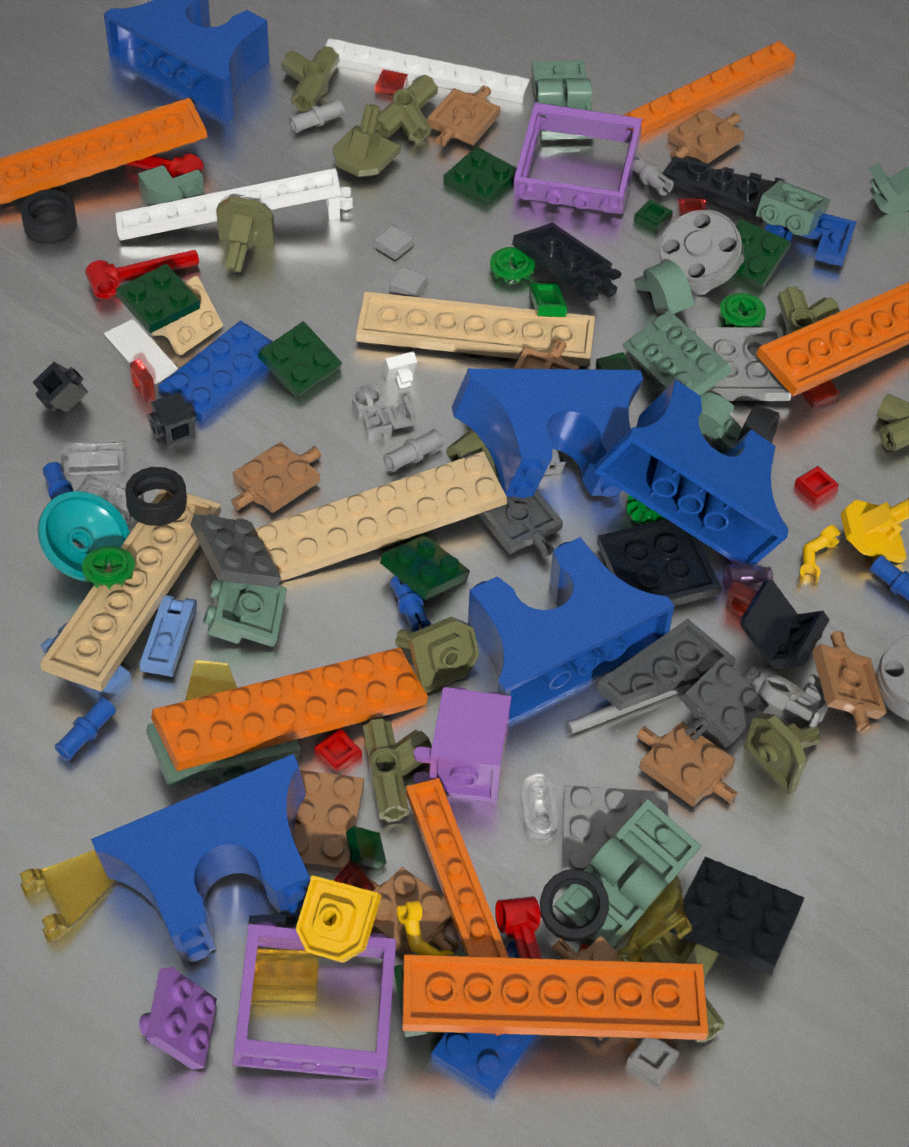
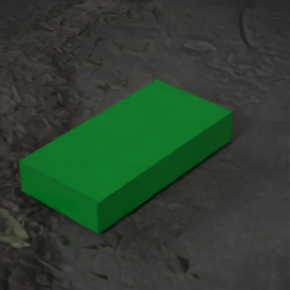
[529,283,567,317]

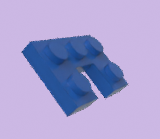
[765,213,856,266]

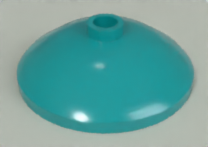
[37,491,130,581]

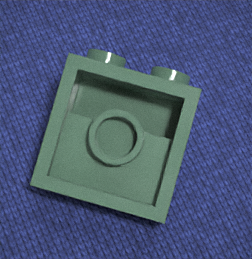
[756,180,831,236]
[203,579,287,647]

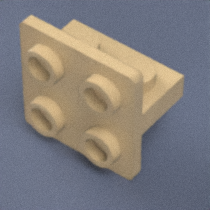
[151,276,223,355]

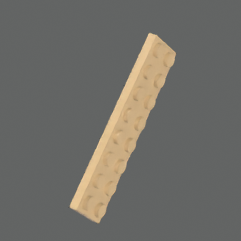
[356,292,595,367]
[255,451,507,582]
[40,490,221,692]

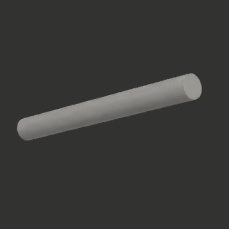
[566,684,690,735]

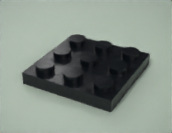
[597,519,721,606]
[669,856,805,976]

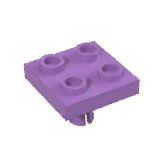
[139,967,217,1070]

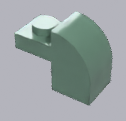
[869,162,909,214]
[138,165,205,206]
[634,260,695,314]
[698,392,742,454]

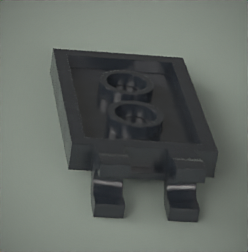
[512,222,622,302]

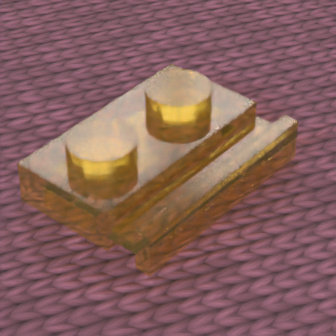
[245,949,319,1007]

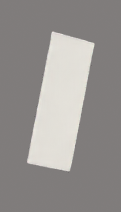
[103,319,179,386]

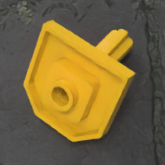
[840,498,909,564]
[296,875,382,963]

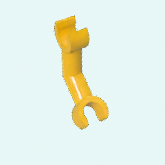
[798,525,841,585]
[397,901,454,956]

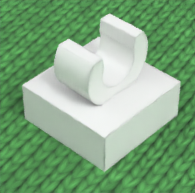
[325,187,353,220]
[382,351,417,390]

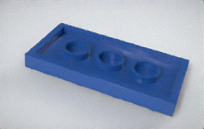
[158,320,273,423]
[431,941,543,1099]

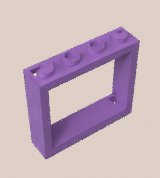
[514,103,642,214]
[232,922,396,1080]

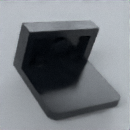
[740,580,830,670]

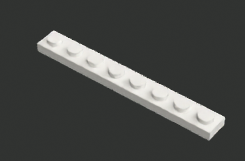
[325,39,530,104]
[115,168,342,241]

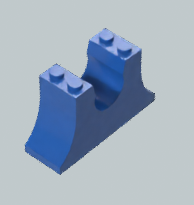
[104,0,270,122]
[451,368,643,498]
[594,379,789,571]
[468,537,674,723]
[91,754,310,963]

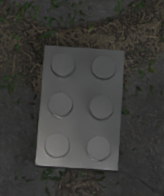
[190,514,281,588]

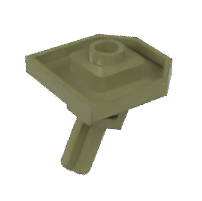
[333,104,401,177]
[216,196,276,273]
[395,616,479,694]
[744,713,821,794]

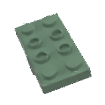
[531,60,593,140]
[622,310,732,396]
[146,723,301,787]
[554,799,702,948]

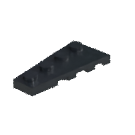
[662,157,785,220]

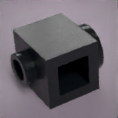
[33,362,88,412]
[147,392,196,447]

